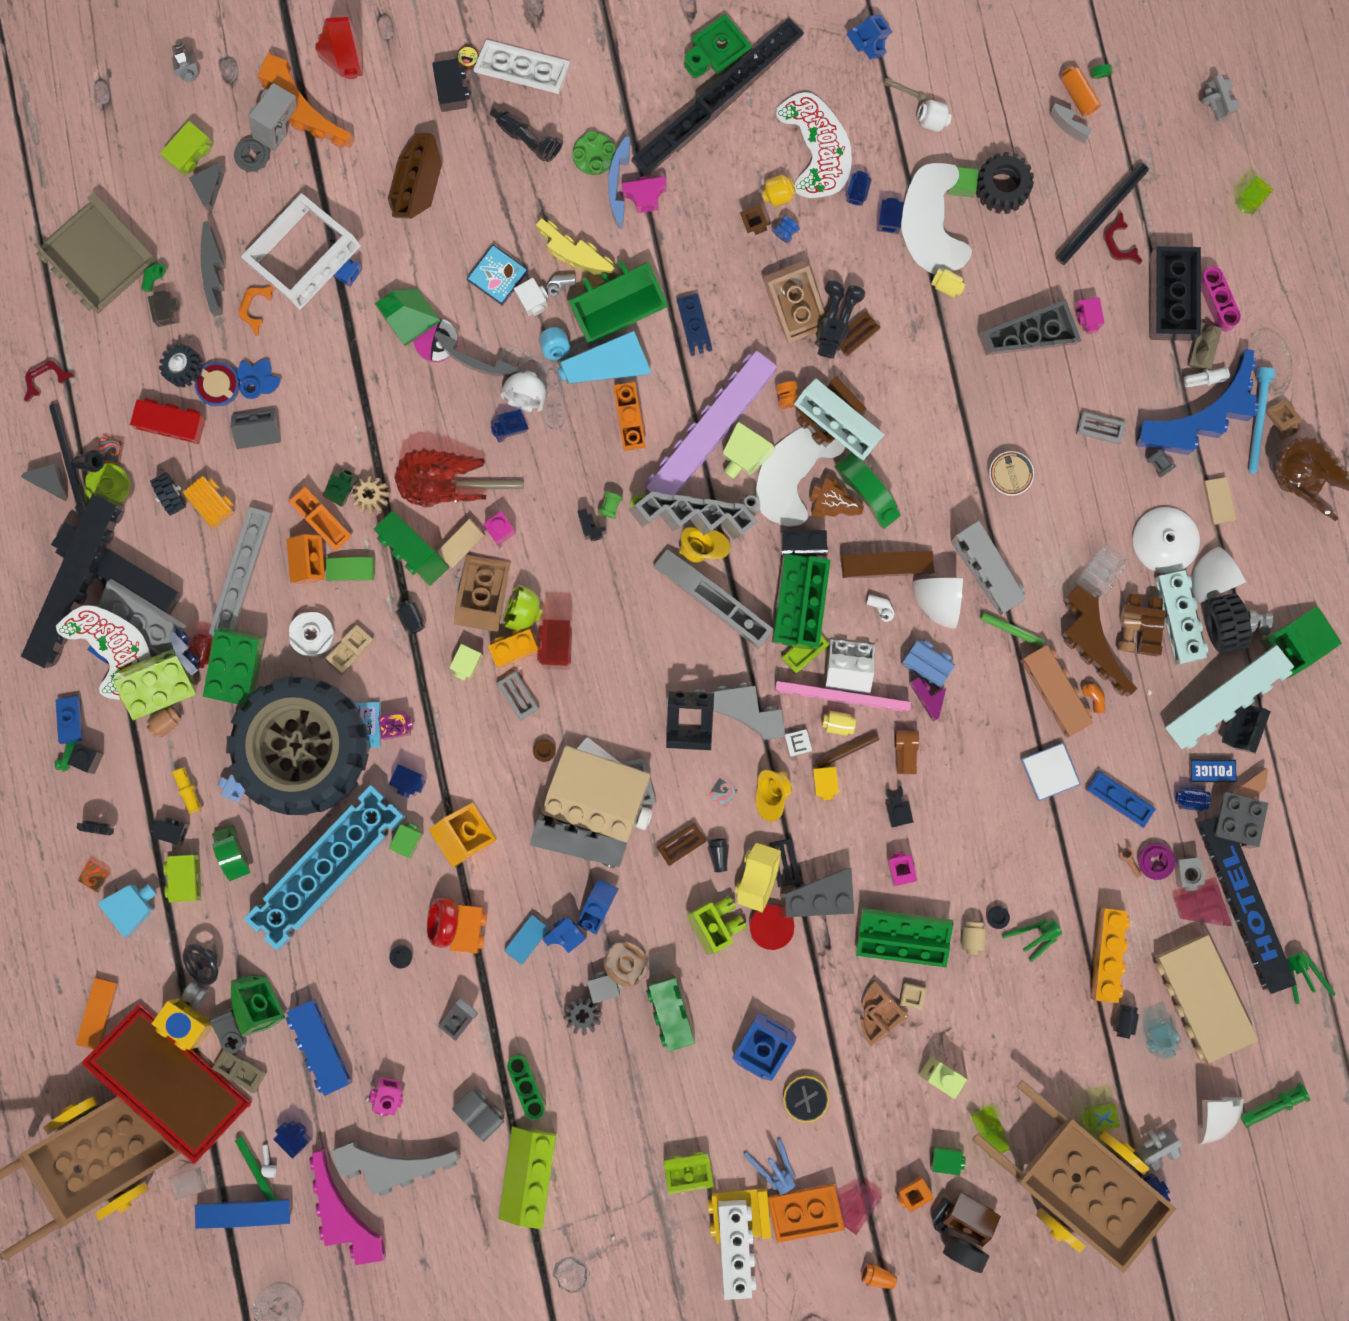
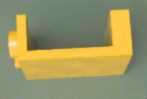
[707,1188,771,1243]

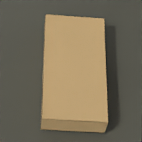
[1203,477,1236,525]

